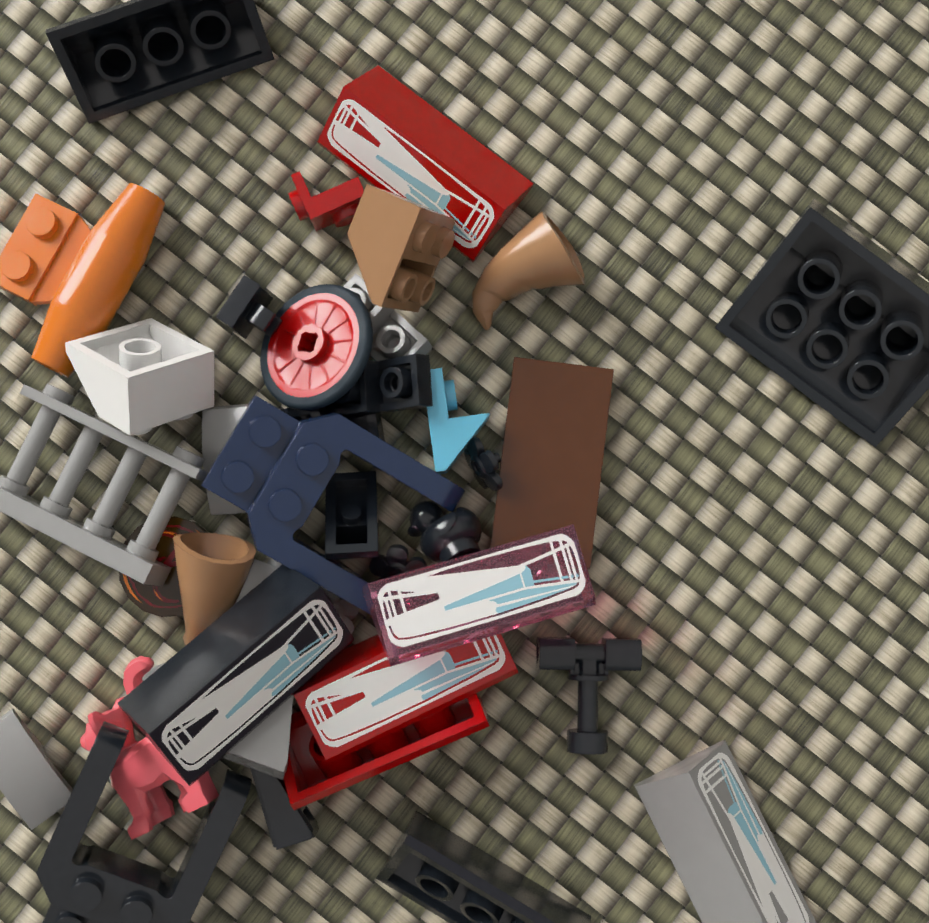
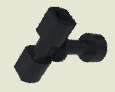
[536,637,642,755]

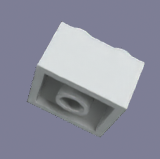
[65,318,214,436]

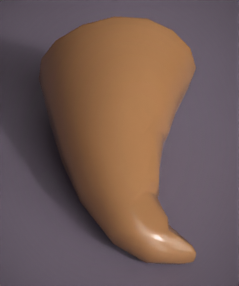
[472,211,585,330]
[173,533,257,646]

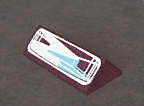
[362,524,596,667]

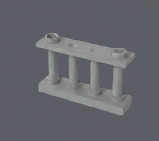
[0,383,208,586]

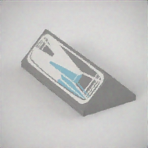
[634,740,816,923]

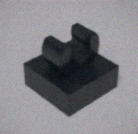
[216,275,282,339]

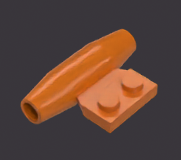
[0,183,165,378]

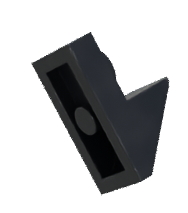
[325,471,380,560]

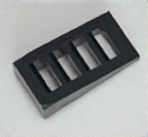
[250,768,319,850]

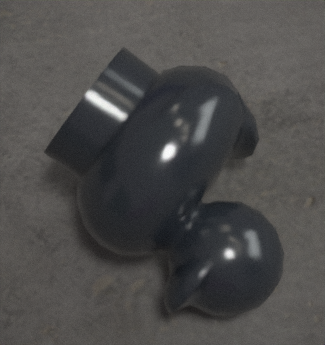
[407,501,482,573]

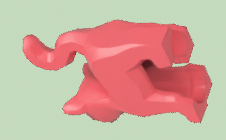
[80,656,219,840]

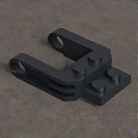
[36,721,252,923]

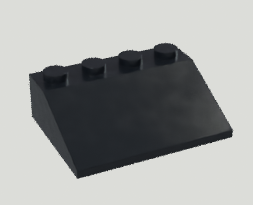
[715,198,929,448]

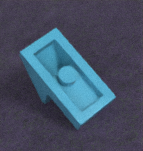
[427,368,490,474]

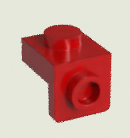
[288,171,364,231]

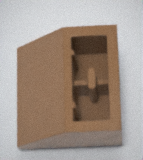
[347,184,456,312]

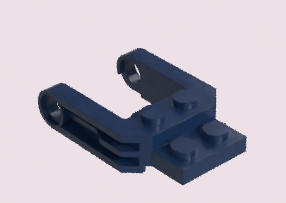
[201,395,466,621]

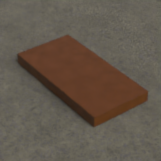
[489,357,614,569]

